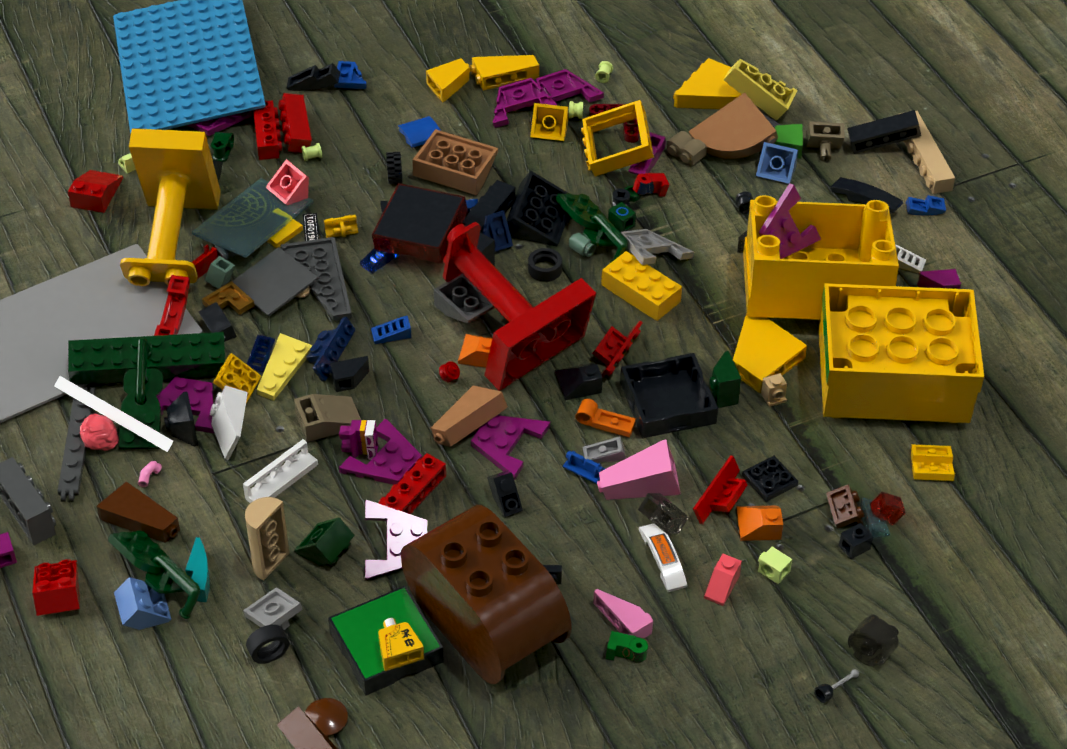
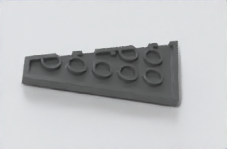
[281,237,352,321]

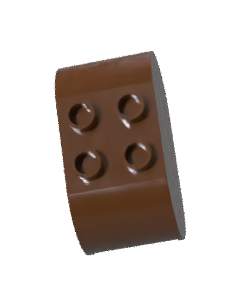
[401,505,572,684]

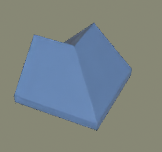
[756,142,798,184]

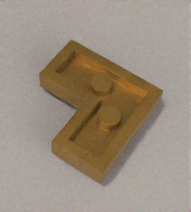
[202,281,255,315]

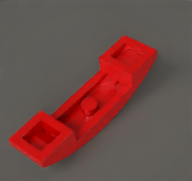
[154,275,190,336]

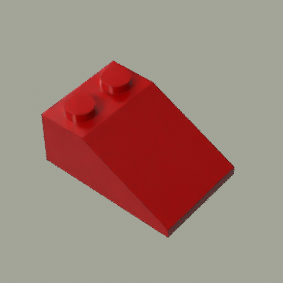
[68,170,123,213]

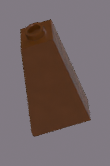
[96,482,180,543]

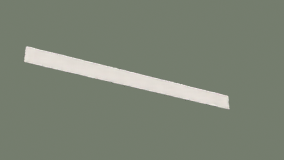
[54,376,173,452]

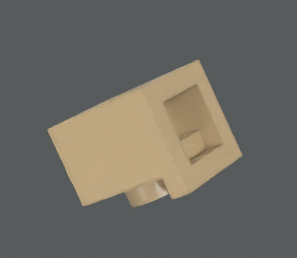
[761,373,787,407]

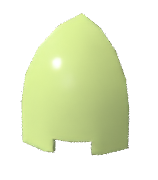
[118,153,136,174]

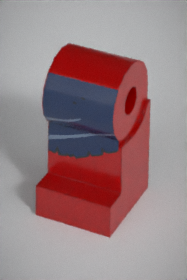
[633,173,670,197]

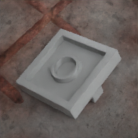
[243,587,303,630]

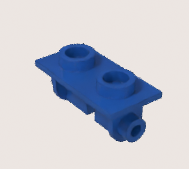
[562,451,605,484]

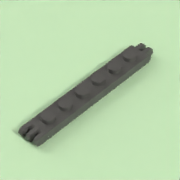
[58,388,96,501]

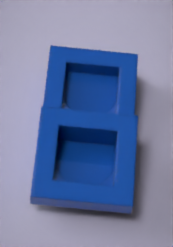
[906,195,946,216]

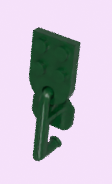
[556,193,628,263]
[119,338,163,449]
[108,530,200,619]

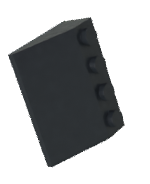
[506,170,569,247]

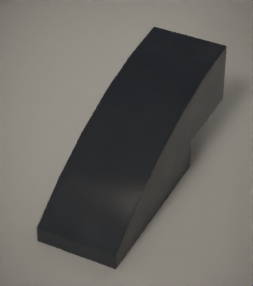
[286,63,341,91]

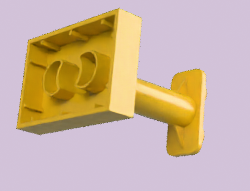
[120,128,221,286]

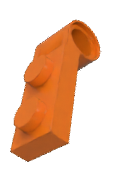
[575,399,636,437]

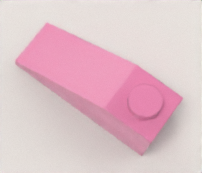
[593,589,653,639]

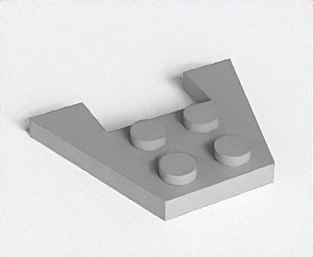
[621,229,695,265]

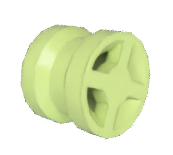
[569,101,583,119]

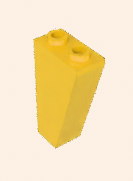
[470,55,539,91]

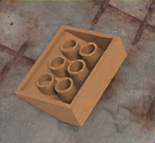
[413,129,498,195]

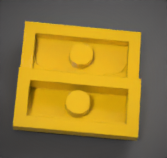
[911,444,955,481]

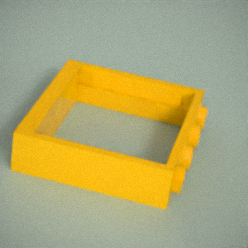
[581,100,654,176]

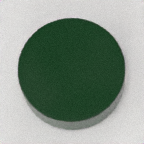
[624,185,641,202]

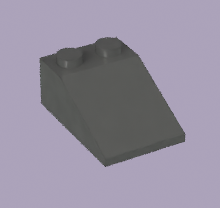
[433,274,495,323]

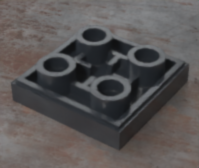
[742,455,798,502]

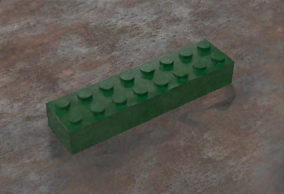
[68,332,226,385]

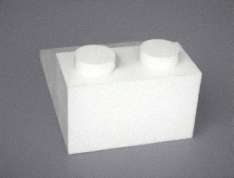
[210,385,248,460]

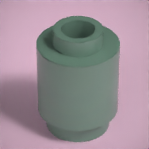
[569,233,596,257]

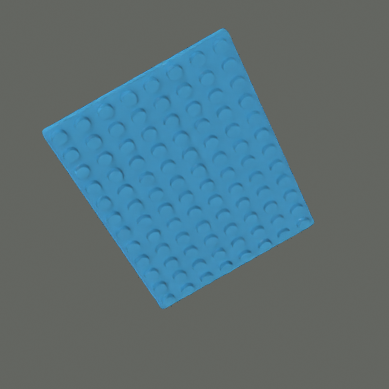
[113,0,266,133]

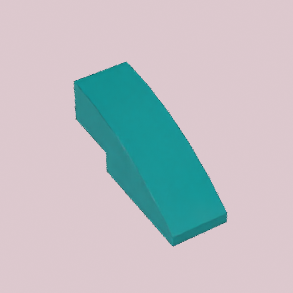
[185,537,210,602]

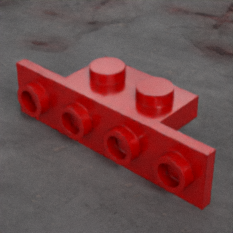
[592,321,643,377]
[693,455,748,524]

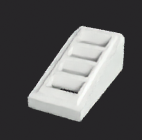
[895,245,926,273]

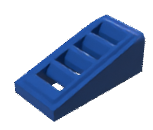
[371,316,412,344]

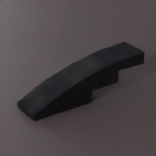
[831,177,903,213]

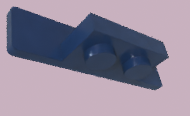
[306,317,355,381]

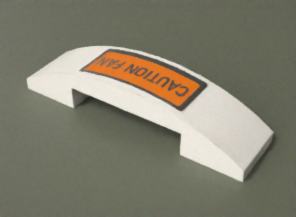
[639,522,687,592]

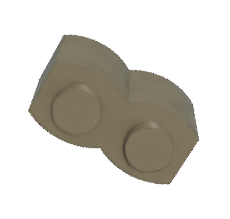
[667,131,707,165]

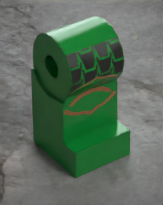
[606,631,648,663]

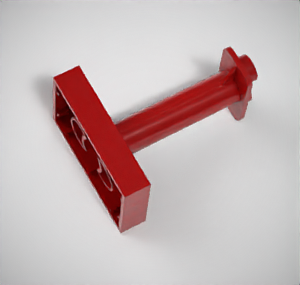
[443,222,596,391]

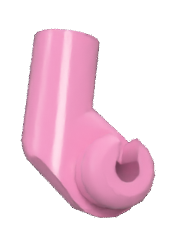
[138,461,162,487]

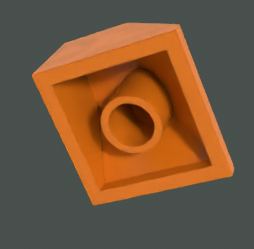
[458,334,492,368]
[736,505,783,541]

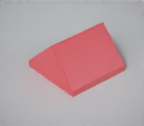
[266,159,309,206]

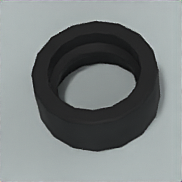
[528,248,562,282]
[246,624,290,664]

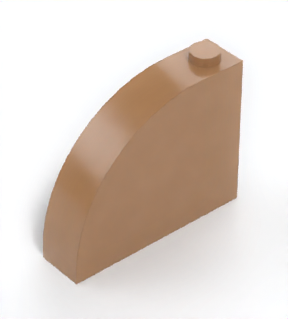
[688,93,778,159]

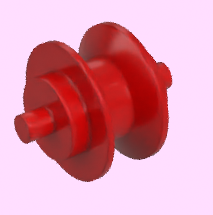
[439,361,460,382]

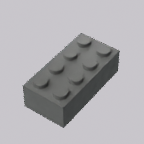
[0,457,56,545]

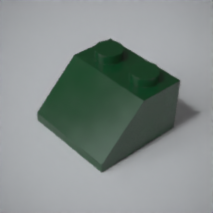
[710,351,741,408]
[294,517,355,566]

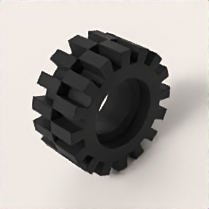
[386,152,403,184]

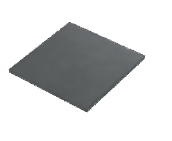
[232,247,319,316]

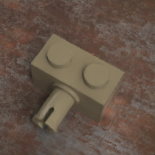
[806,122,845,161]

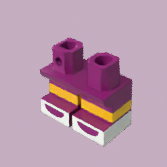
[339,420,379,460]

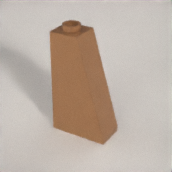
[430,386,508,447]

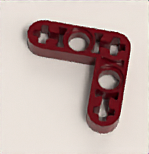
[589,104,640,143]

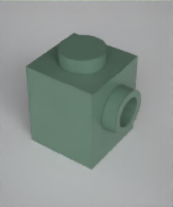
[205,256,235,289]

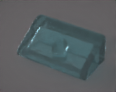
[860,498,890,538]

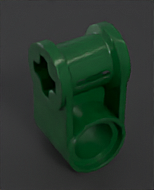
[211,132,234,162]

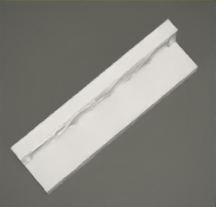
[243,439,318,503]

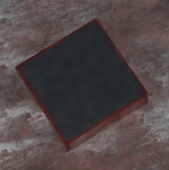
[372,183,468,263]

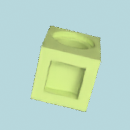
[758,547,792,584]

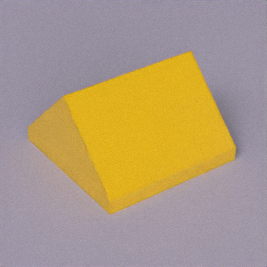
[530,103,568,141]

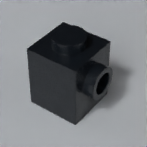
[839,523,873,559]

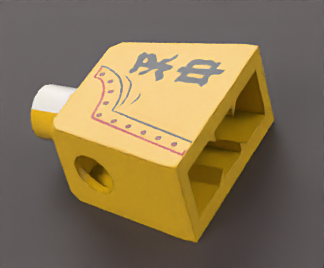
[378,618,424,671]

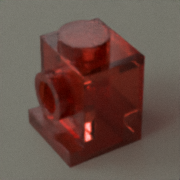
[870,492,906,525]

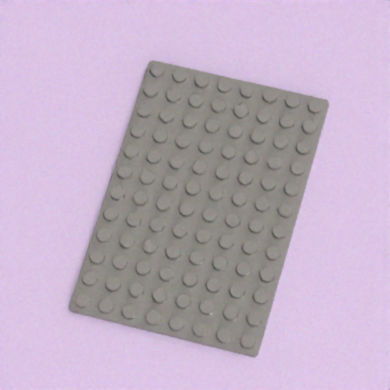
[0,244,202,423]

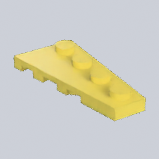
[257,333,313,401]

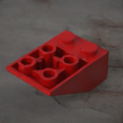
[32,559,80,616]

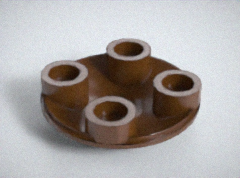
[305,698,348,737]

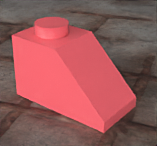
[704,554,742,606]

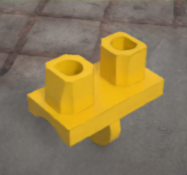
[324,215,358,238]

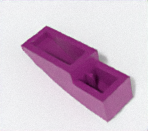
[628,132,666,175]

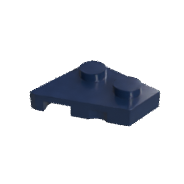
[482,211,513,251]

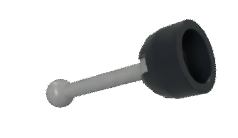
[814,669,859,703]

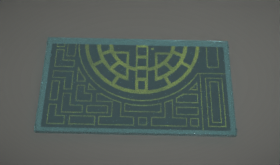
[192,178,313,257]

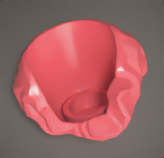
[80,413,119,451]

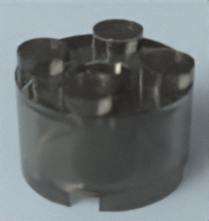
[848,614,899,667]

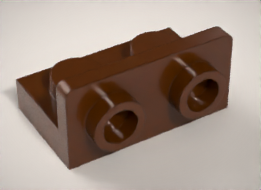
[826,484,865,529]

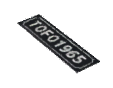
[303,213,319,241]

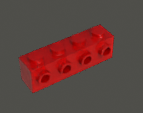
[278,93,312,153]
[253,100,282,160]
[378,453,446,514]

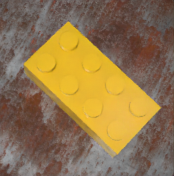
[601,251,682,321]

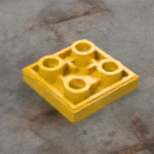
[213,353,262,403]

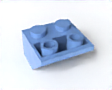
[114,577,171,630]

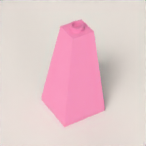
[597,440,681,500]

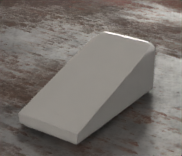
[582,437,626,463]

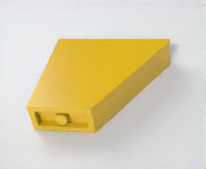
[673,58,742,109]
[733,313,807,393]

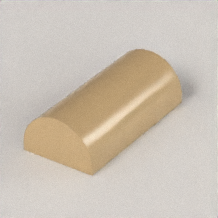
[245,497,290,581]

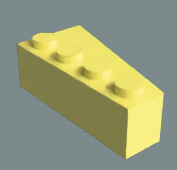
[724,59,798,121]

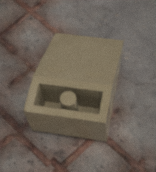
[294,394,361,442]

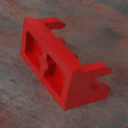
[192,244,218,279]

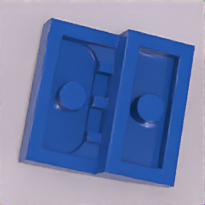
[398,116,441,148]

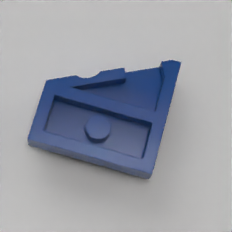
[334,61,367,89]

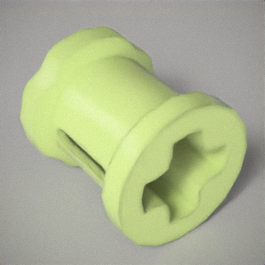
[595,61,613,83]
[302,143,322,162]

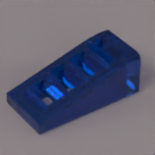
[360,238,399,274]
[247,335,276,373]

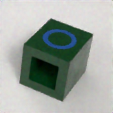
[608,202,636,233]

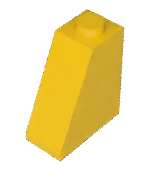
[426,58,471,102]

